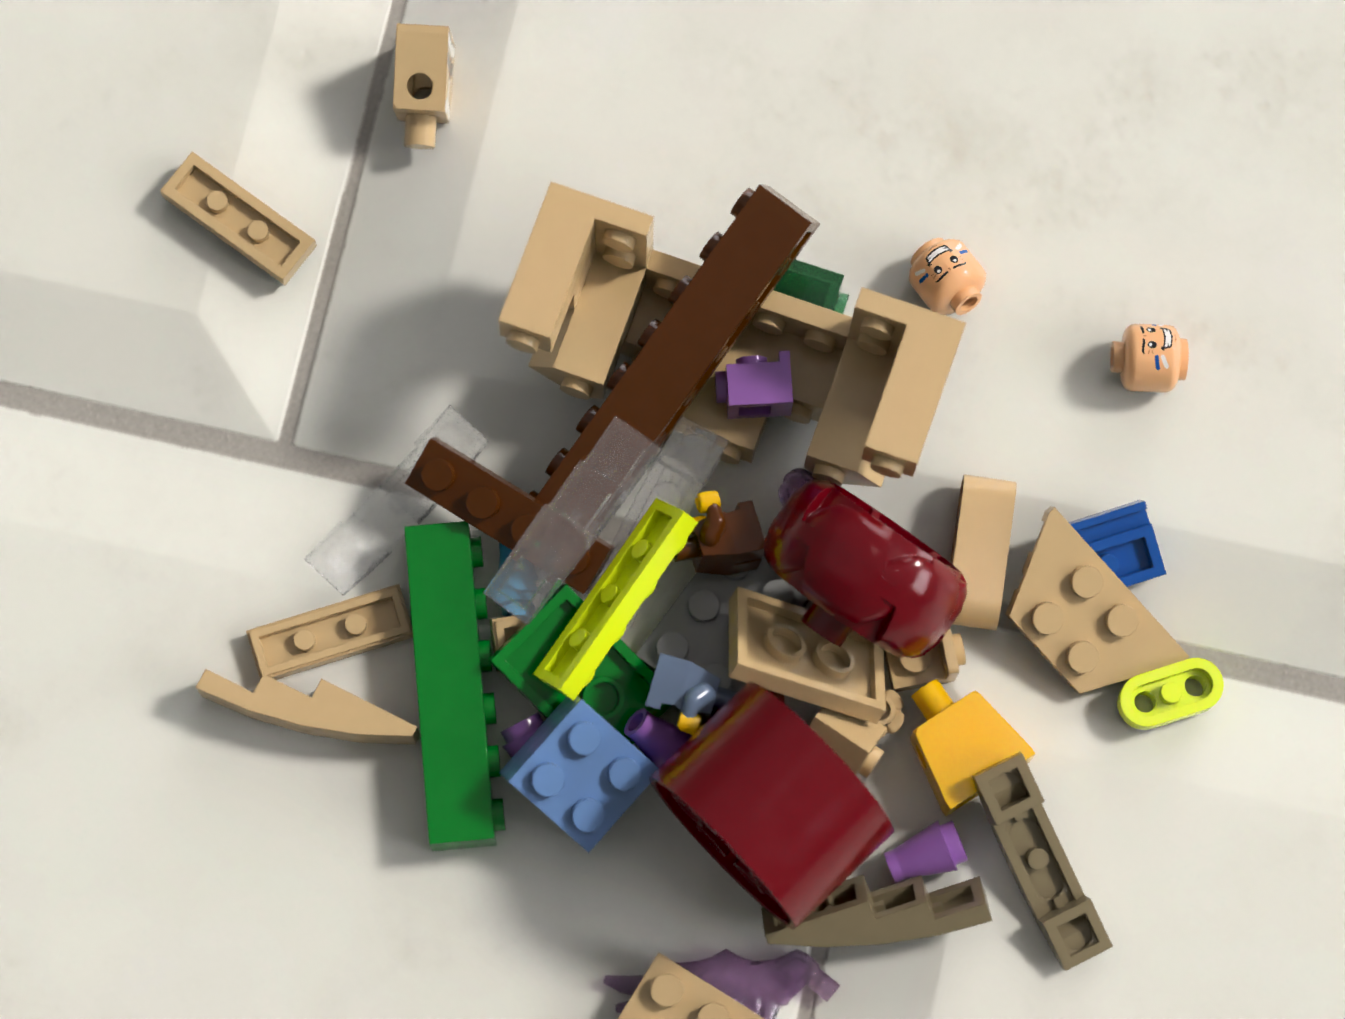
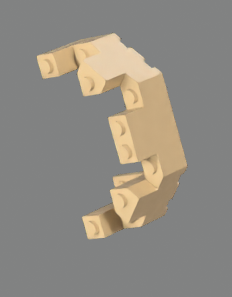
[498,182,966,487]

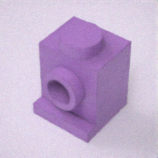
[715,351,793,419]

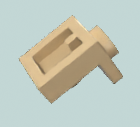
[883,628,966,692]

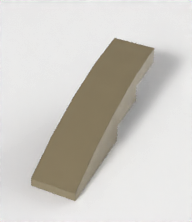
[761,874,993,947]

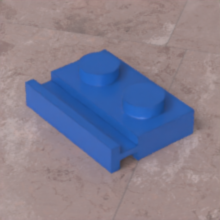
[1069,500,1166,587]

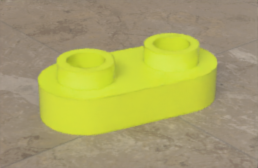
[1117,658,1224,730]

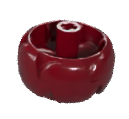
[763,479,967,658]

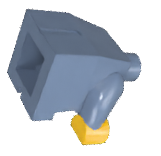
[645,652,737,735]

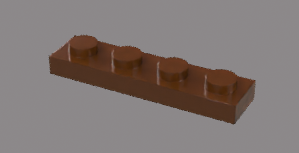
[404,437,615,595]

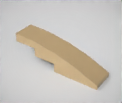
[195,669,420,745]

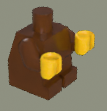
[673,490,765,575]

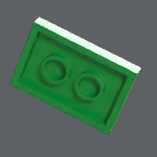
[488,584,671,745]

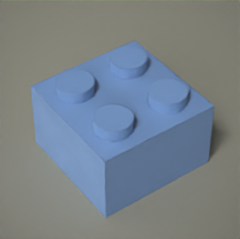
[499,696,658,853]

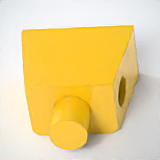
[910,679,1036,817]

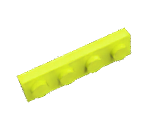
[533,498,698,701]

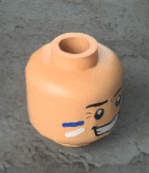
[909,238,986,315]
[1110,324,1189,393]

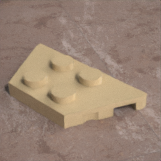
[1005,506,1190,694]

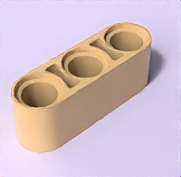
[950,474,1017,631]

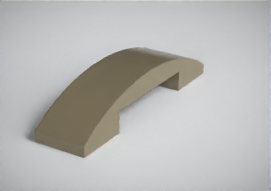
[972,752,1113,971]

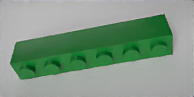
[404,521,506,851]

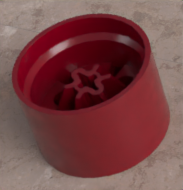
[649,682,894,930]

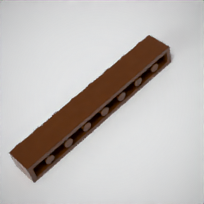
[529,184,820,535]

